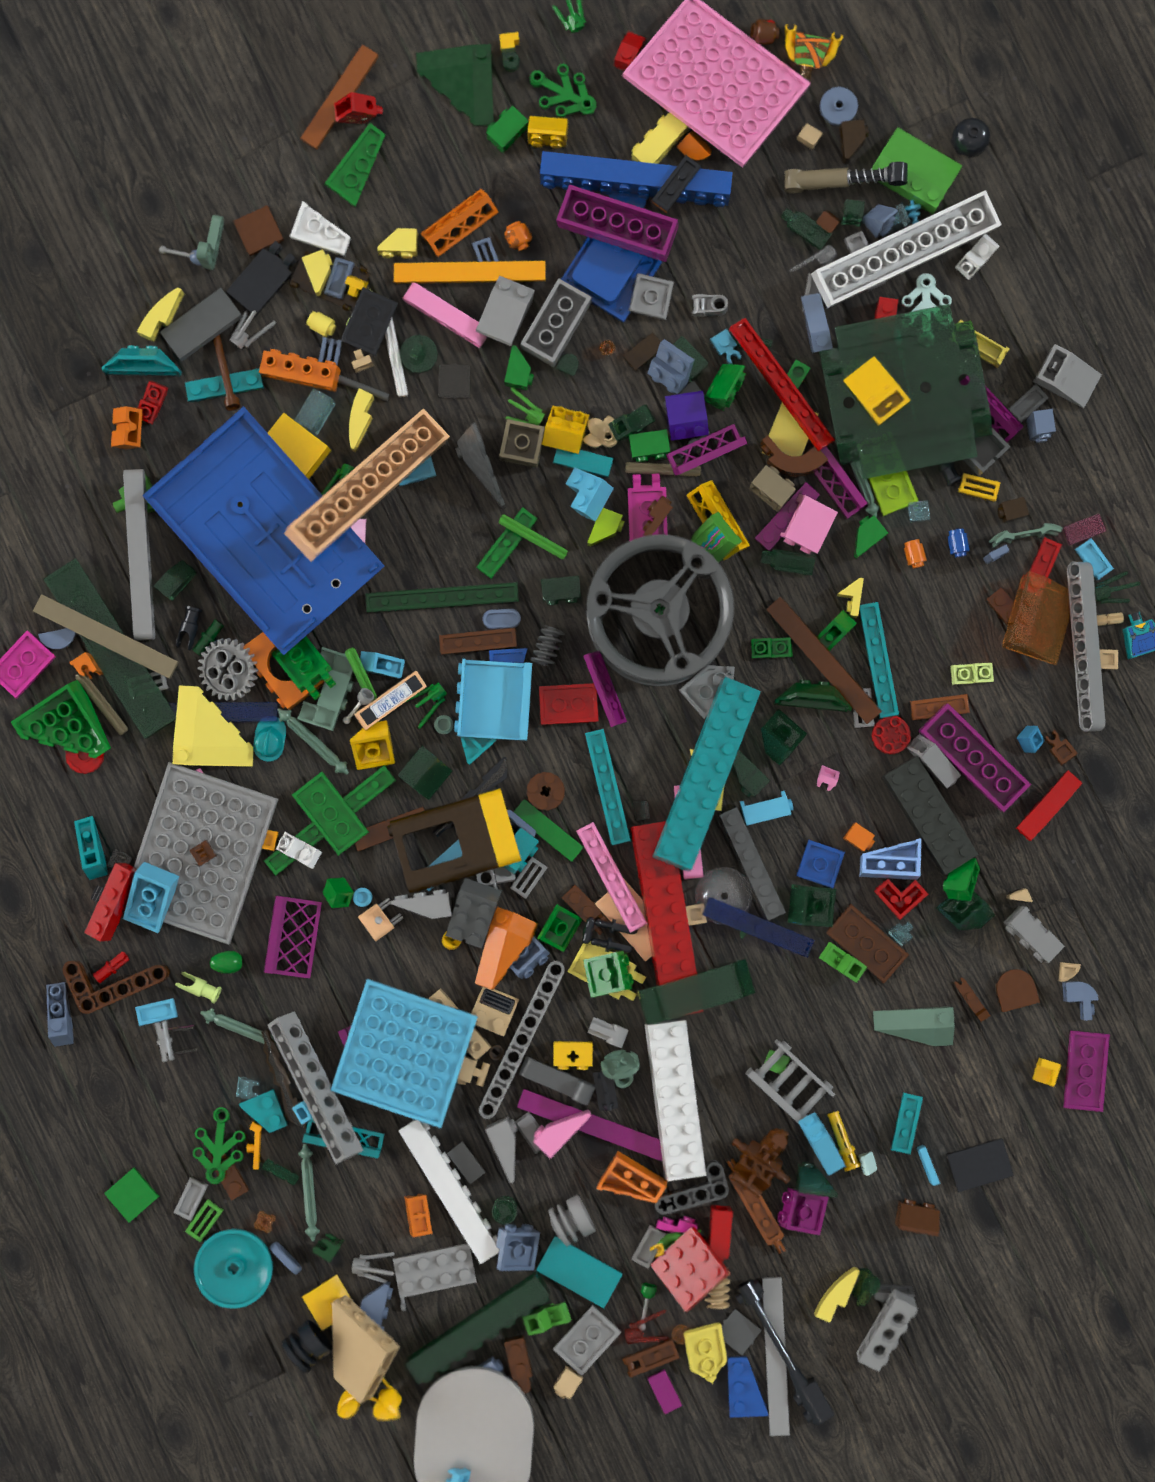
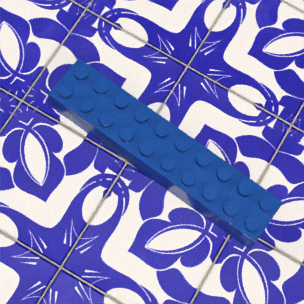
[540,151,733,207]

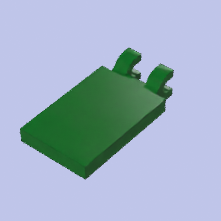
[271,636,336,700]

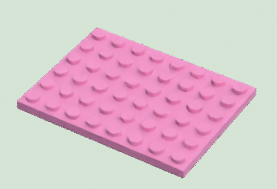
[622,0,811,168]

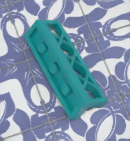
[302,1118,385,1159]

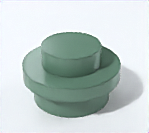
[434,715,454,734]

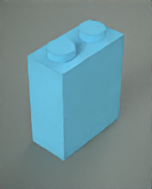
[798,1112,845,1176]

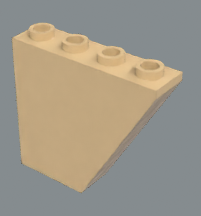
[332,1295,400,1404]

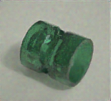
[492,1195,518,1225]

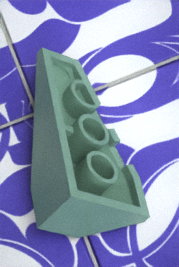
[873,1006,955,1046]

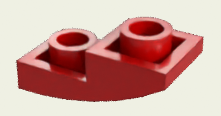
[137,381,168,424]

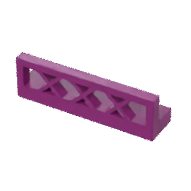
[950,372,1024,443]
[666,424,747,476]
[813,447,867,519]

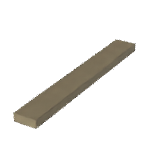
[33,594,179,679]

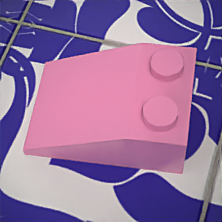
[533,1109,591,1158]

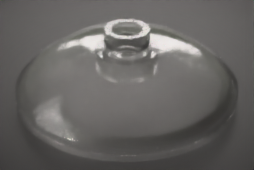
[695,867,753,925]

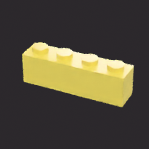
[631,112,690,164]

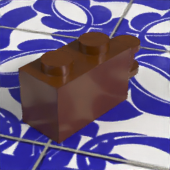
[504,1334,532,1394]

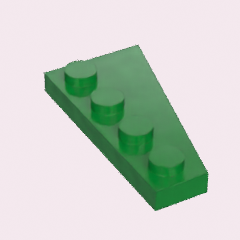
[325,123,385,207]

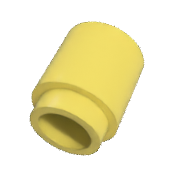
[307,311,336,337]

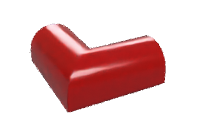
[874,878,928,920]

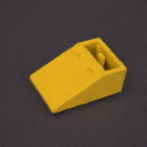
[843,356,910,426]

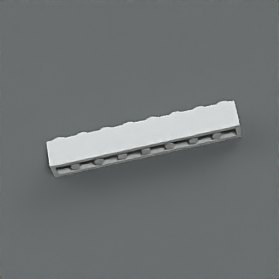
[399,1120,500,1264]

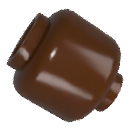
[750,19,779,45]

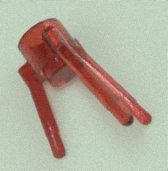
[625,1309,669,1344]

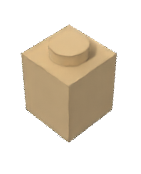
[554,1365,583,1399]

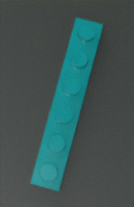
[859,602,899,719]
[585,729,631,845]

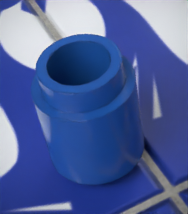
[948,529,970,558]

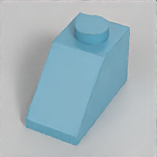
[360,651,405,679]

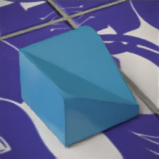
[1017,726,1045,753]

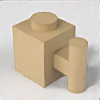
[456,1055,490,1087]

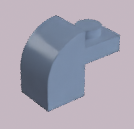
[1062,981,1098,1020]

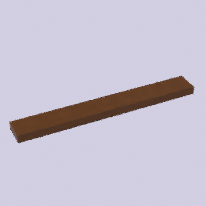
[766,597,882,724]

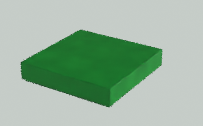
[104,1167,159,1223]

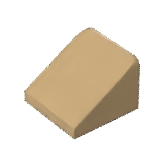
[797,124,823,150]
[1006,888,1033,902]

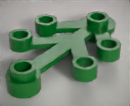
[530,64,596,118]
[193,1107,246,1184]

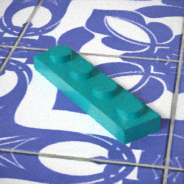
[185,368,264,403]

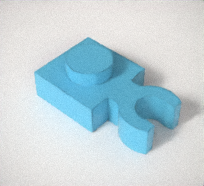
[710,329,741,364]

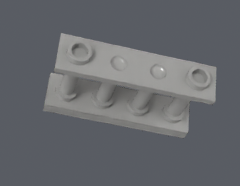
[745,1039,835,1124]

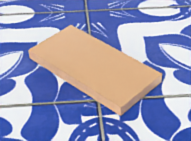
[595,878,652,962]

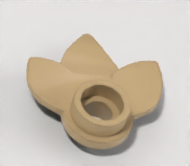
[583,416,619,448]

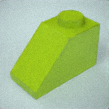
[587,508,625,546]

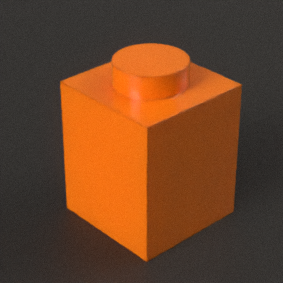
[843,822,875,852]

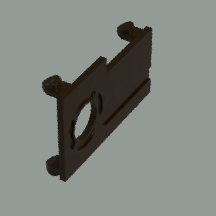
[289,250,371,312]

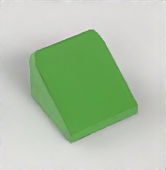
[764,1050,791,1074]

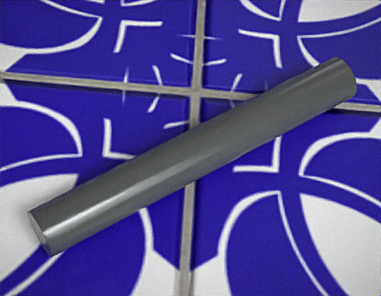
[338,375,390,401]

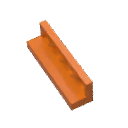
[420,189,498,257]

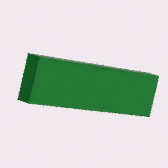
[476,507,538,579]
[514,799,584,862]

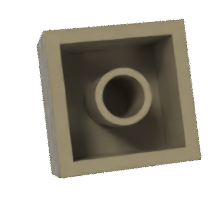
[499,419,545,468]
[749,465,796,512]

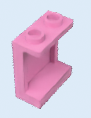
[780,494,838,555]

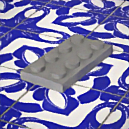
[393,1243,476,1298]

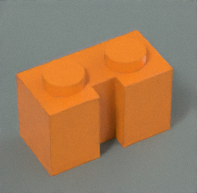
[111,406,142,449]

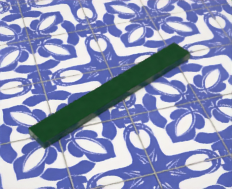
[365,582,519,613]

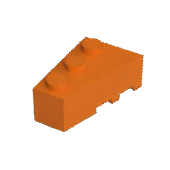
[596,1151,667,1203]

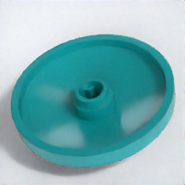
[194,1229,273,1309]

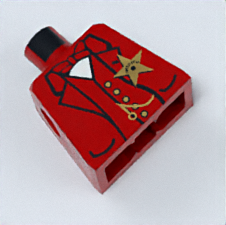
[334,92,383,124]

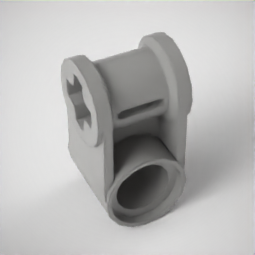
[692,294,728,317]

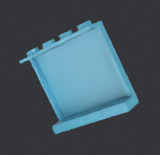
[454,659,532,741]

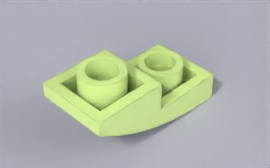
[951,663,994,685]

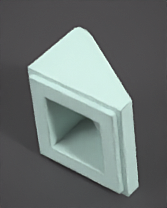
[858,1152,877,1176]

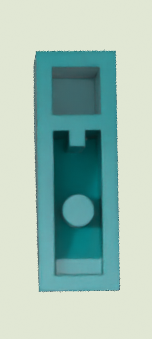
[74,816,108,880]

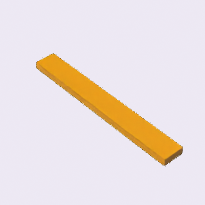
[394,261,546,283]

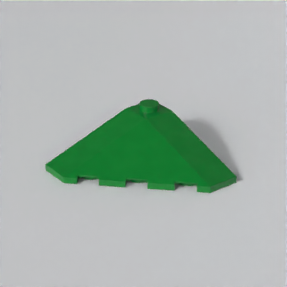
[11,680,111,758]

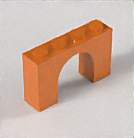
[243,632,325,710]

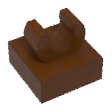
[189,840,217,867]

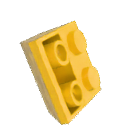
[527,116,568,149]
[542,406,589,454]

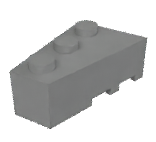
[1003,906,1065,963]

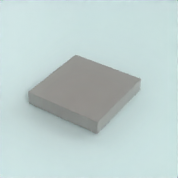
[629,273,674,320]

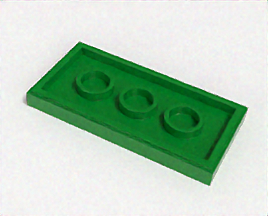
[292,771,369,856]

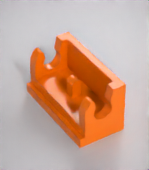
[69,652,104,679]
[404,1194,432,1237]

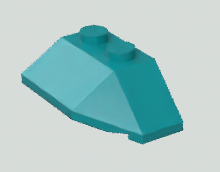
[102,345,182,376]

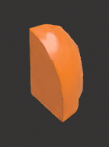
[677,131,711,160]

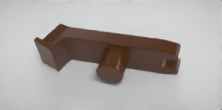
[954,977,990,1022]

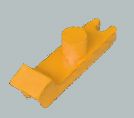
[247,1121,263,1170]

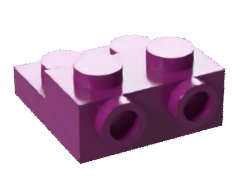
[778,1188,829,1235]

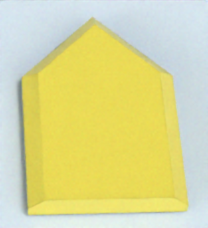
[683,1323,728,1384]

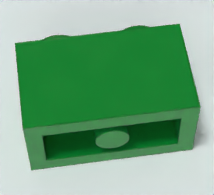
[486,106,529,153]
[629,429,670,463]

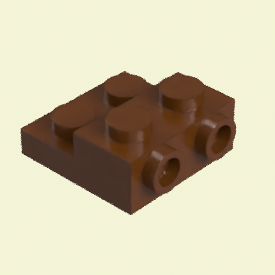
[642,495,673,536]

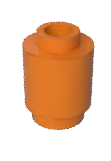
[904,539,927,569]

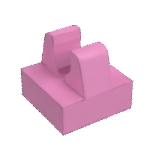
[817,765,840,791]

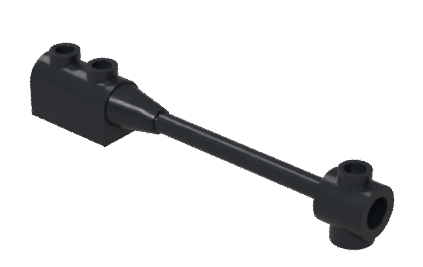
[734,1279,835,1425]

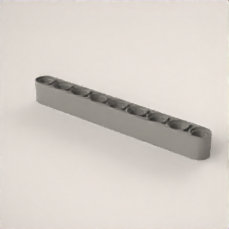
[123,469,155,641]
[1067,562,1105,732]
[479,960,565,1119]

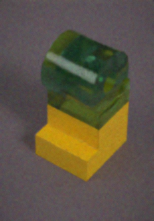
[499,32,520,72]

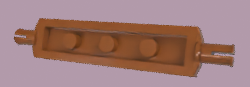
[726,1158,786,1254]

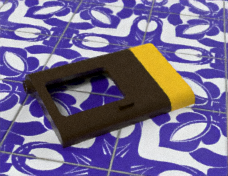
[387,788,522,894]

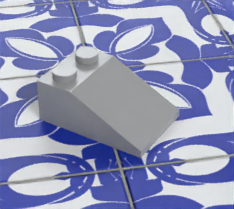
[476,276,535,346]
[486,1116,518,1183]

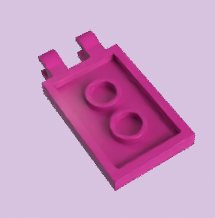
[628,474,668,541]

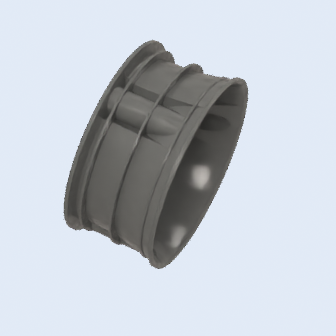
[587,535,734,686]

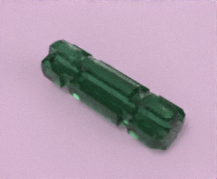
[262,1159,299,1185]

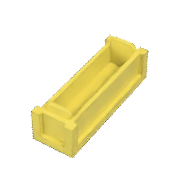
[949,320,1010,368]

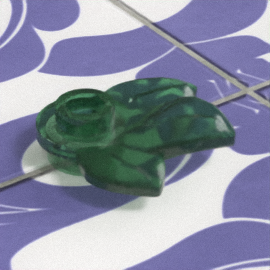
[851,1268,881,1306]

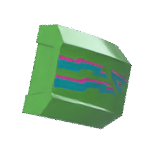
[691,512,742,563]

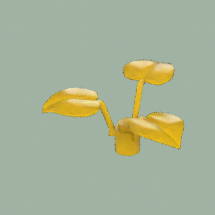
[337,1377,402,1420]

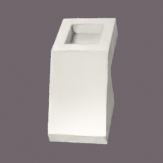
[955,234,999,280]
[276,832,322,869]

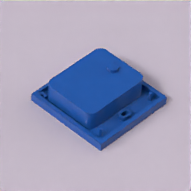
[561,237,663,323]

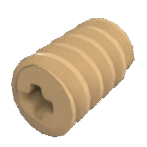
[705,1267,730,1309]

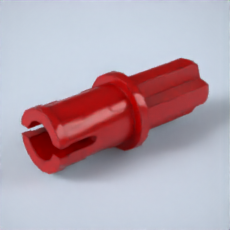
[93,952,129,984]

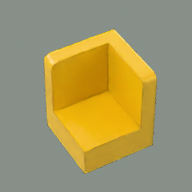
[1033,1057,1061,1087]

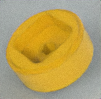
[442,931,461,950]

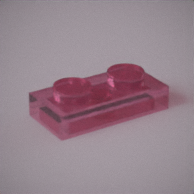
[1063,514,1106,546]

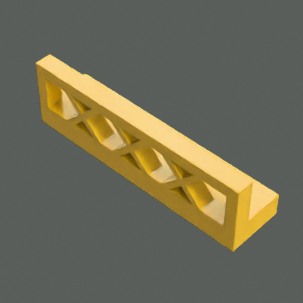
[687,480,750,560]

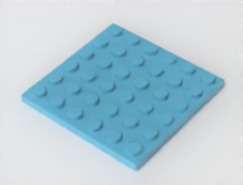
[330,979,478,1128]

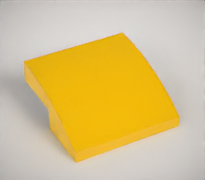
[302,1274,353,1330]

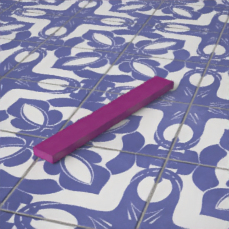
[517,1089,662,1161]

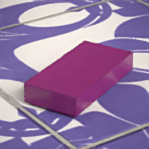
[647,1369,682,1414]

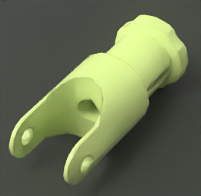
[175,972,222,1003]

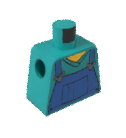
[1123,612,1155,660]

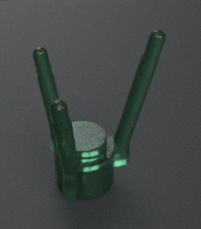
[1095,571,1140,604]

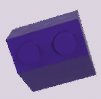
[665,391,709,441]

